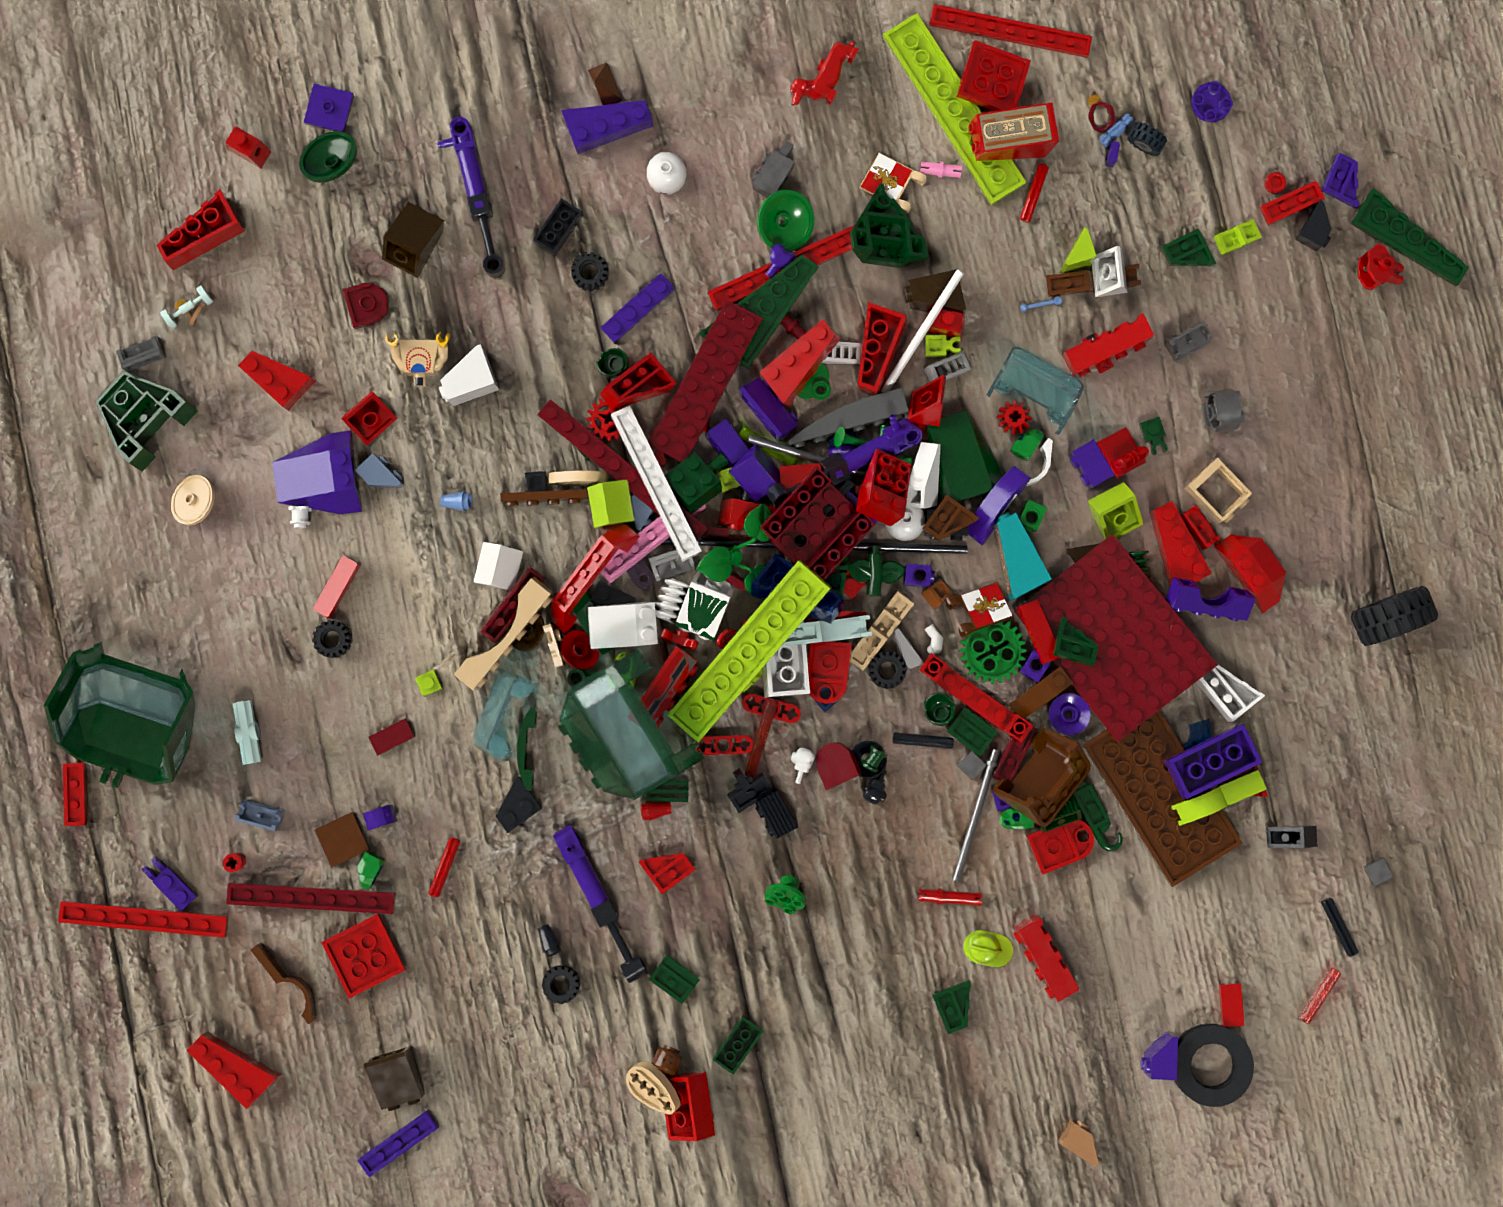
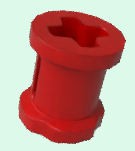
[223,853,246,873]

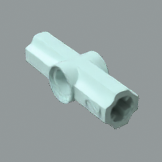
[233,700,262,765]

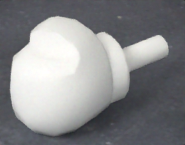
[791,748,815,784]

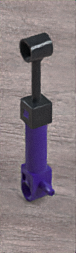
[437,117,505,278]
[767,414,922,509]
[553,825,648,983]

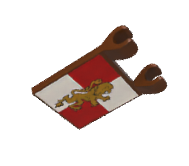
[946,582,1013,637]

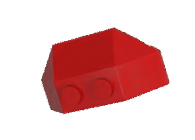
[1214,534,1286,613]

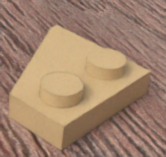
[543,624,565,668]

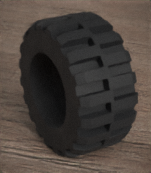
[1351,586,1438,646]

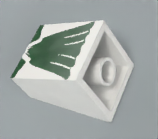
[675,571,735,640]

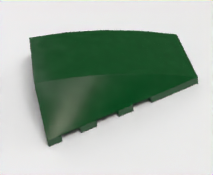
[926,410,1004,507]

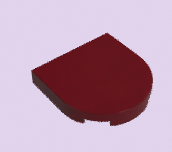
[342,283,389,329]
[816,742,862,790]

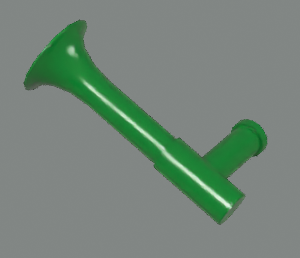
[834,425,889,448]

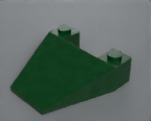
[95,371,198,472]

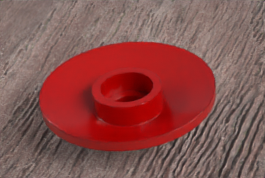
[560,630,599,670]

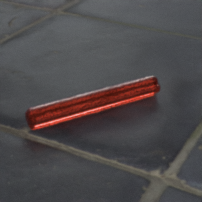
[745,698,778,778]

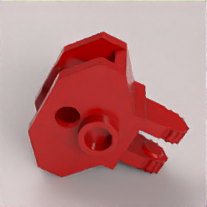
[1357,244,1404,290]

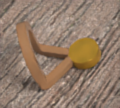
[175,299,206,327]

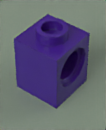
[904,564,935,588]
[1018,650,1051,683]

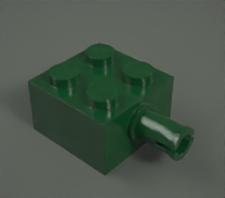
[664,452,729,515]

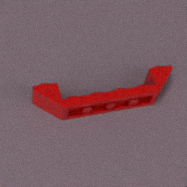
[551,524,640,634]
[919,653,1033,743]

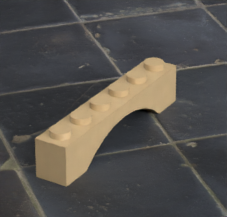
[453,577,554,690]

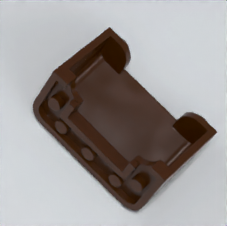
[992,727,1091,827]

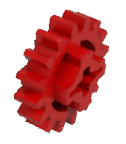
[586,398,624,442]

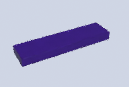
[357,1110,439,1177]

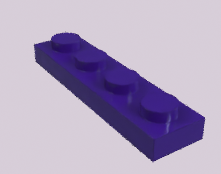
[600,273,675,344]

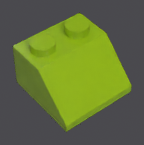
[1088,482,1144,539]

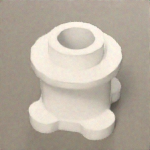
[289,506,312,529]

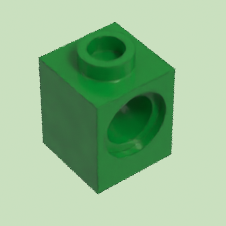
[1019,499,1047,533]

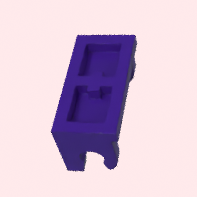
[705,419,749,468]

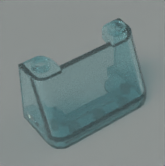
[472,671,540,761]

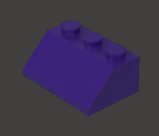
[739,377,798,443]

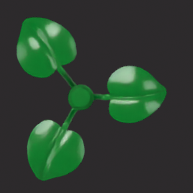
[696,504,774,600]

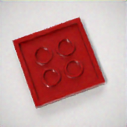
[956,40,1031,111]
[321,913,406,999]

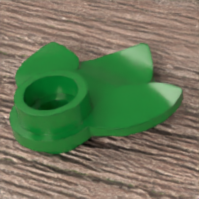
[797,363,831,400]

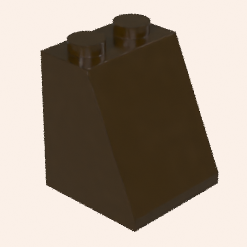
[382,202,444,278]
[903,269,966,314]
[364,1046,425,1111]

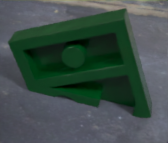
[1161,228,1216,266]
[1053,617,1098,667]
[932,979,971,1034]

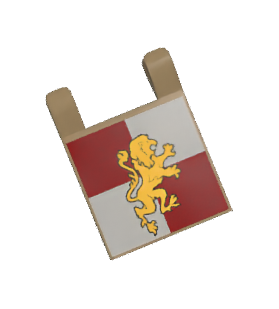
[859,153,927,214]

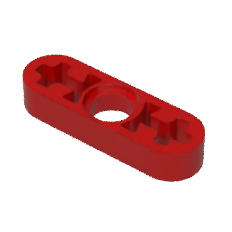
[742,694,801,723]
[693,735,753,756]

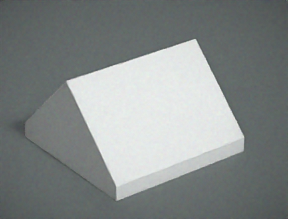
[1092,246,1128,297]
[474,542,523,591]

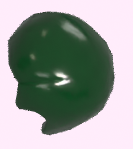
[596,348,629,379]
[924,692,956,726]

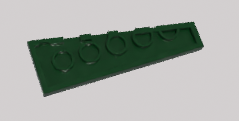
[1350,188,1469,286]

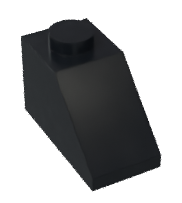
[1295,200,1332,252]
[1266,826,1318,848]

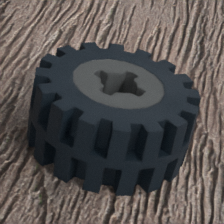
[1127,122,1167,156]

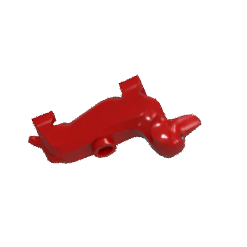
[790,41,859,106]

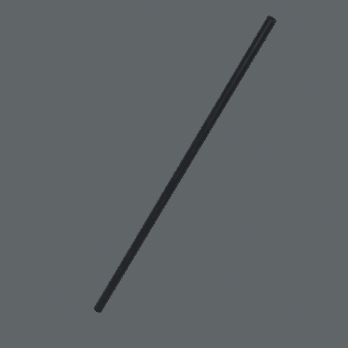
[660,537,968,554]

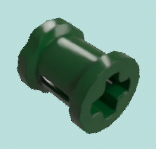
[861,745,888,773]

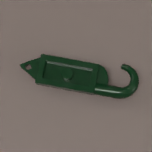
[1073,781,1123,852]

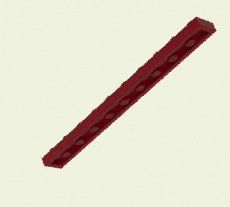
[537,399,709,543]

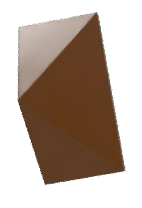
[588,62,622,105]

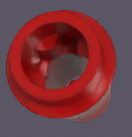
[640,801,672,822]

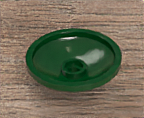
[299,131,357,183]

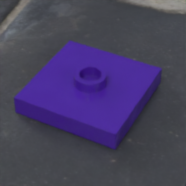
[304,83,354,132]

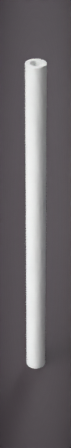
[881,269,964,393]

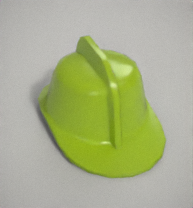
[963,930,1013,967]

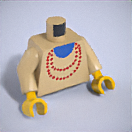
[385,331,450,388]

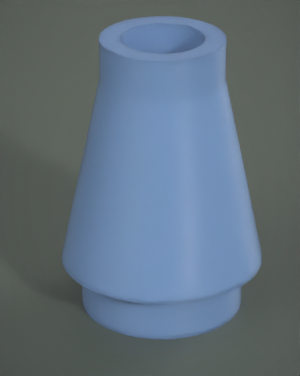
[440,491,472,511]

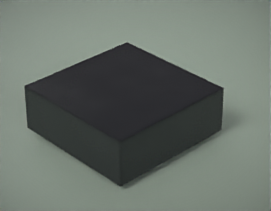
[525,471,548,492]

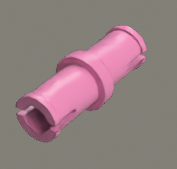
[920,161,962,179]

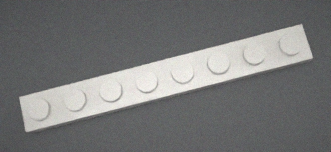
[611,406,702,562]

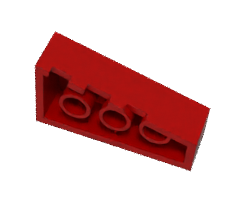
[1063,313,1154,377]
[759,319,841,407]
[186,1032,282,1109]

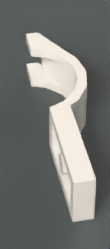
[1000,438,1053,516]

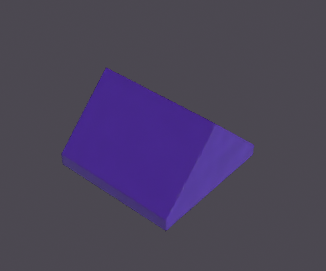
[729,444,780,502]

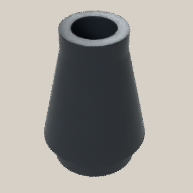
[537,924,562,957]

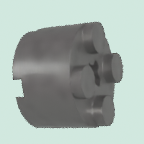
[1202,389,1245,433]

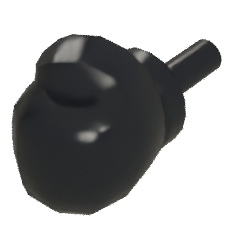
[863,770,887,805]

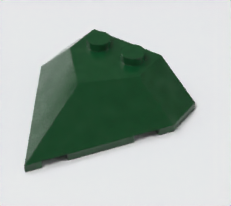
[850,182,928,268]

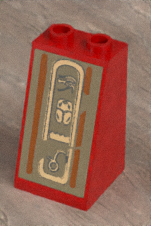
[968,102,1059,161]

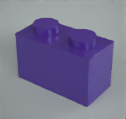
[1069,439,1115,489]

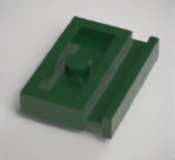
[946,707,998,756]
[648,954,700,1004]

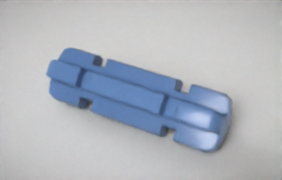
[1099,114,1134,147]

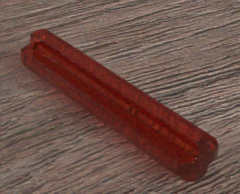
[1299,968,1341,1024]

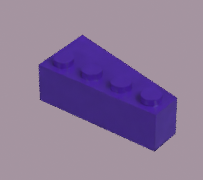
[561,100,653,155]

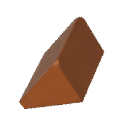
[922,578,954,609]

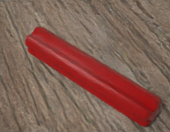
[1020,164,1049,223]
[428,837,460,898]

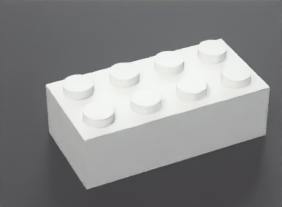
[762,621,810,698]

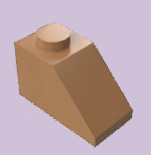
[1058,1120,1099,1168]

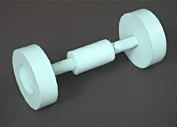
[160,285,213,329]

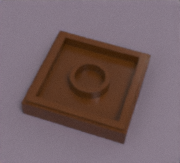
[314,812,371,868]

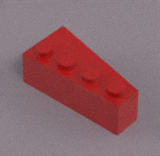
[156,189,245,270]
[857,302,908,395]
[1150,501,1212,588]
[1013,915,1080,1002]

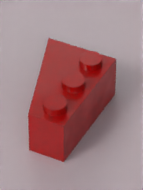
[238,351,316,411]
[600,352,677,410]
[717,498,776,531]

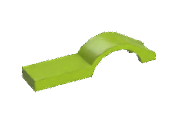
[1171,770,1266,826]

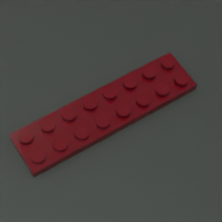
[649,299,763,462]

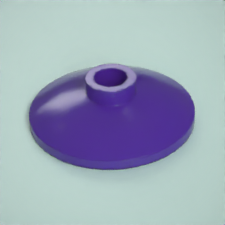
[1049,693,1090,735]

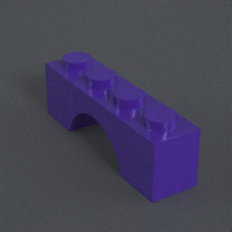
[1165,577,1256,621]

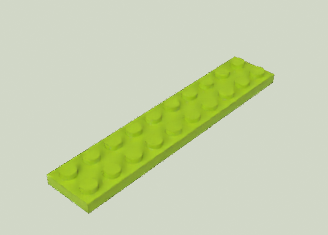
[882,13,1026,205]
[668,560,832,742]

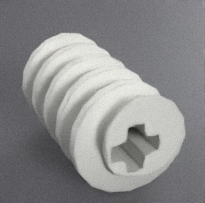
[655,578,690,624]

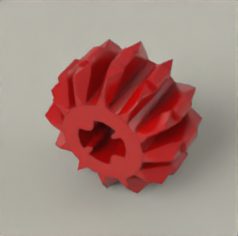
[996,400,1032,436]

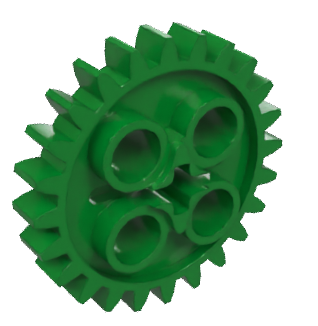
[958,621,1027,684]

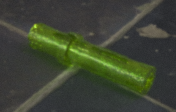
[738,425,797,466]

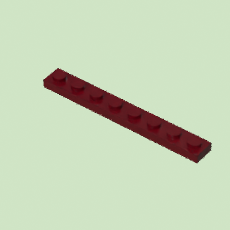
[226,883,396,914]

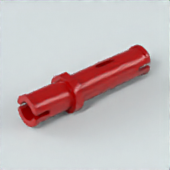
[918,888,982,906]

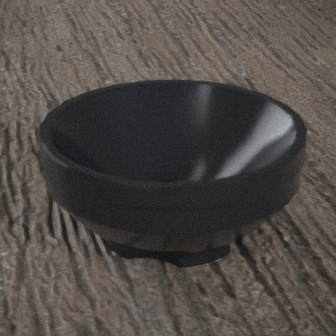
[852,741,887,779]

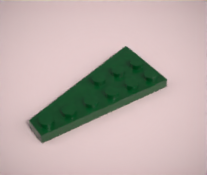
[698,255,819,369]

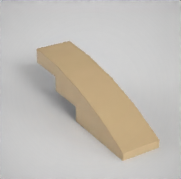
[851,590,915,671]

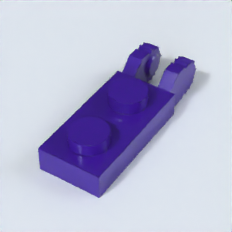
[142,857,198,911]

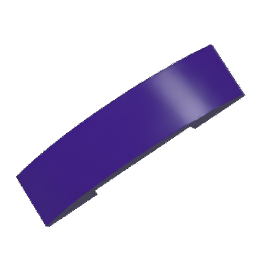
[968,466,1031,545]

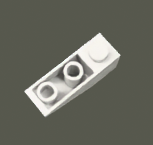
[906,442,941,508]

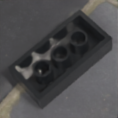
[533,198,583,257]

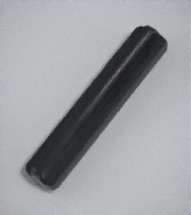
[892,733,954,749]
[1321,898,1359,957]

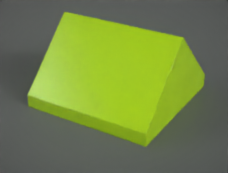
[1059,227,1097,273]
[587,480,635,528]

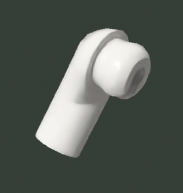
[925,624,943,655]

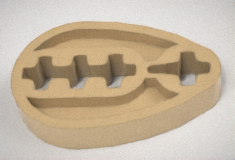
[549,471,608,486]
[626,1062,680,1114]

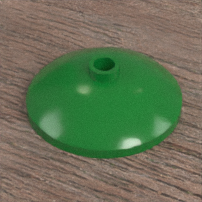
[757,190,814,252]

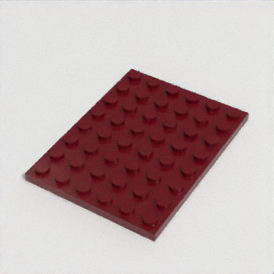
[1014,534,1218,742]

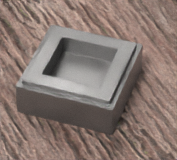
[957,751,987,780]
[1363,858,1393,886]

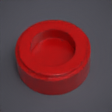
[1264,172,1286,194]

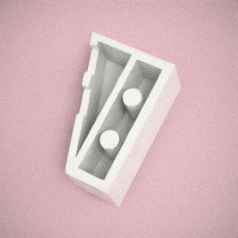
[1196,665,1266,722]

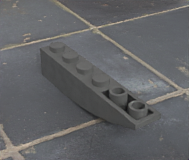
[788,388,909,449]

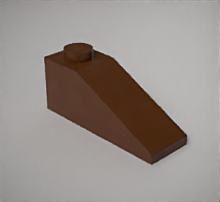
[1009,666,1073,719]

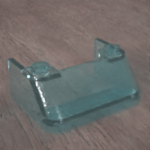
[986,346,1084,435]

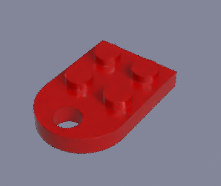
[808,641,853,704]
[1026,820,1094,875]

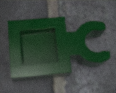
[1139,417,1168,456]

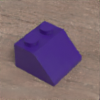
[1140,1031,1178,1080]

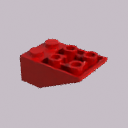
[856,449,912,527]

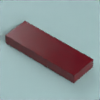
[992,727,1038,782]

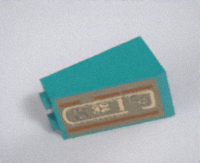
[993,512,1052,601]

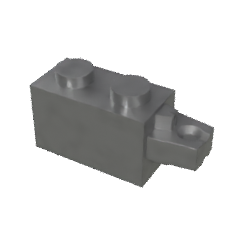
[751,141,795,198]

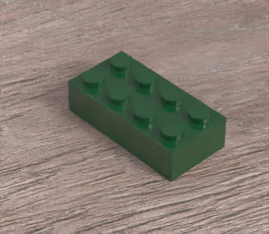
[712,1015,764,1075]

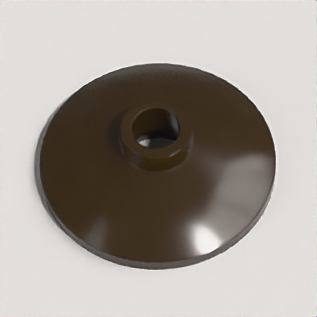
[512,616,545,652]

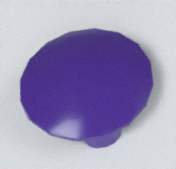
[1191,81,1233,123]

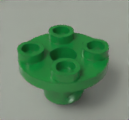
[764,875,806,914]

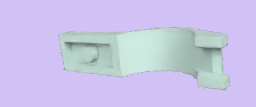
[781,615,872,647]

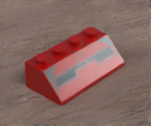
[630,646,699,730]

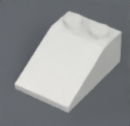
[588,602,658,649]

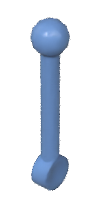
[1020,297,1062,312]

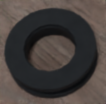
[1174,1023,1254,1107]

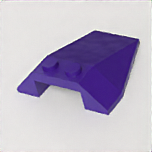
[272,430,362,514]

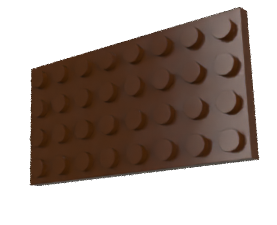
[1082,710,1243,887]

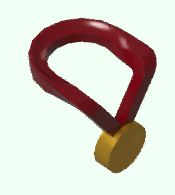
[1087,95,1115,132]

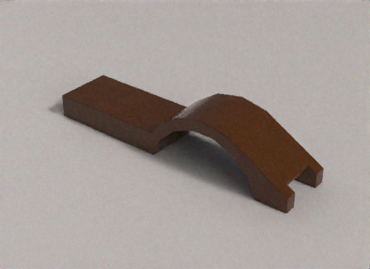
[1046,264,1141,297]
[251,943,317,1024]

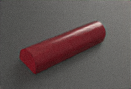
[479,566,546,644]

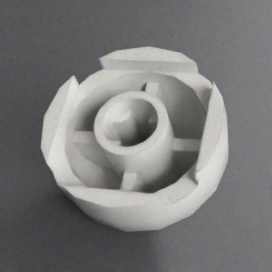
[646,152,687,194]
[885,506,926,541]

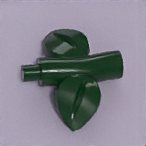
[849,546,906,597]

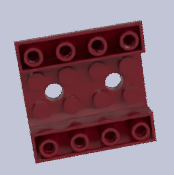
[759,466,876,580]

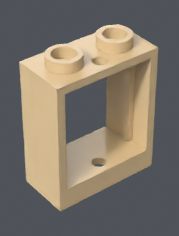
[1184,458,1252,524]

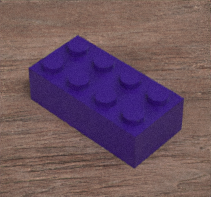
[1164,724,1262,799]

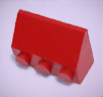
[665,1072,715,1141]

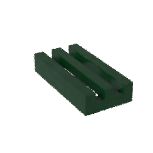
[647,780,689,802]

